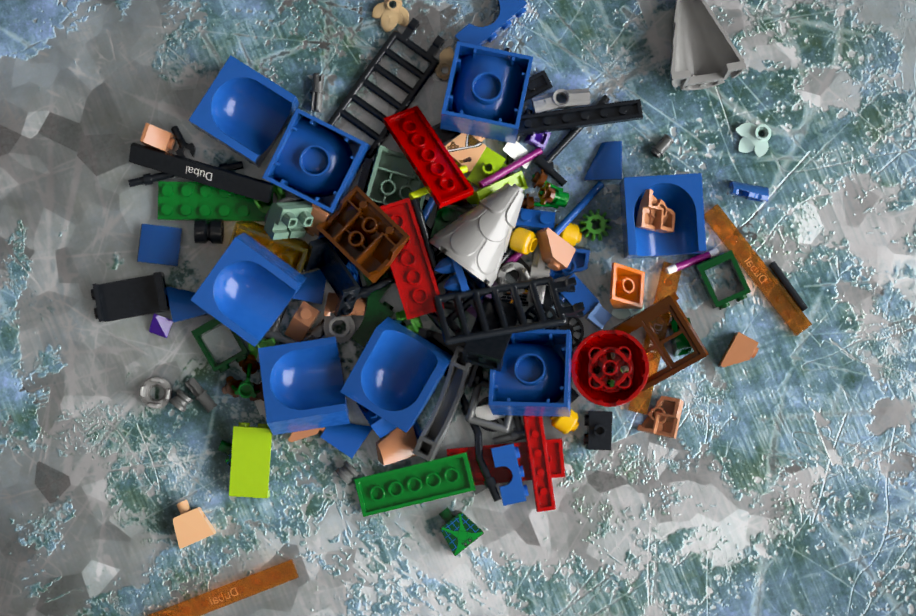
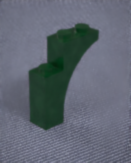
[352,272,395,348]

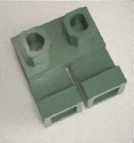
[264,201,314,240]

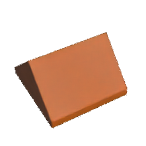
[610,262,645,309]

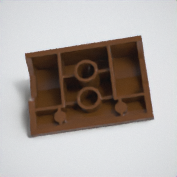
[316,185,410,283]

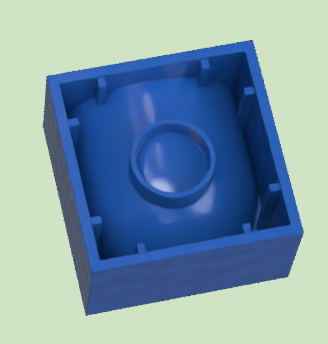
[440,41,533,144]
[189,55,300,168]
[262,108,371,213]
[619,173,707,259]
[191,232,307,347]
[340,317,453,433]
[488,329,573,417]
[258,336,350,435]

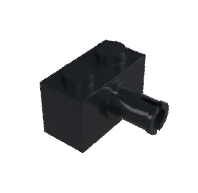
[583,411,613,450]

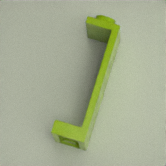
[229,422,272,498]

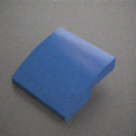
[137,224,182,267]

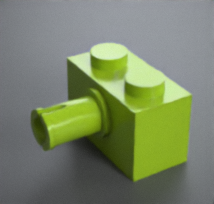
[467,147,507,189]

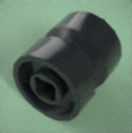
[194,219,224,244]

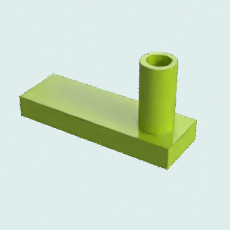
[467,170,528,205]

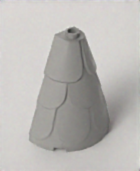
[670,0,746,90]
[429,183,524,287]

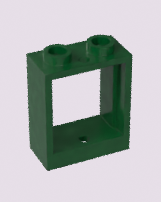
[694,250,751,310]
[191,318,250,373]

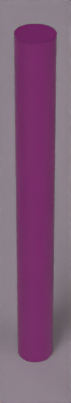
[478,147,543,189]

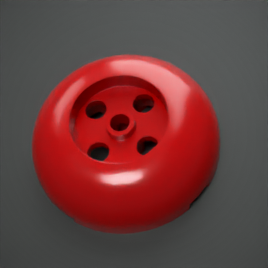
[571,330,649,407]

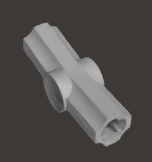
[531,88,590,113]
[526,245,550,304]

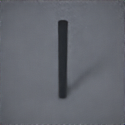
[411,198,439,274]

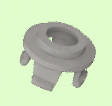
[497,262,530,294]
[324,313,355,343]
[139,377,172,409]

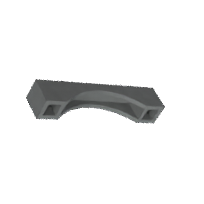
[413,345,475,461]

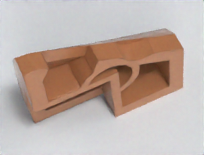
[636,189,675,233]
[324,292,367,316]
[637,396,684,439]
[376,426,417,465]

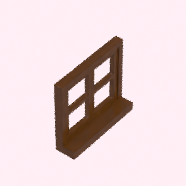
[610,292,709,391]

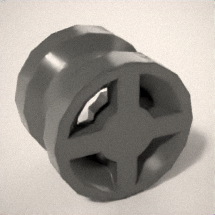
[169,389,193,412]
[335,460,359,484]

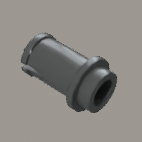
[650,134,674,159]

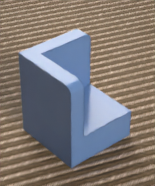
[585,303,612,330]

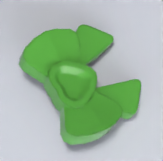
[248,337,276,359]

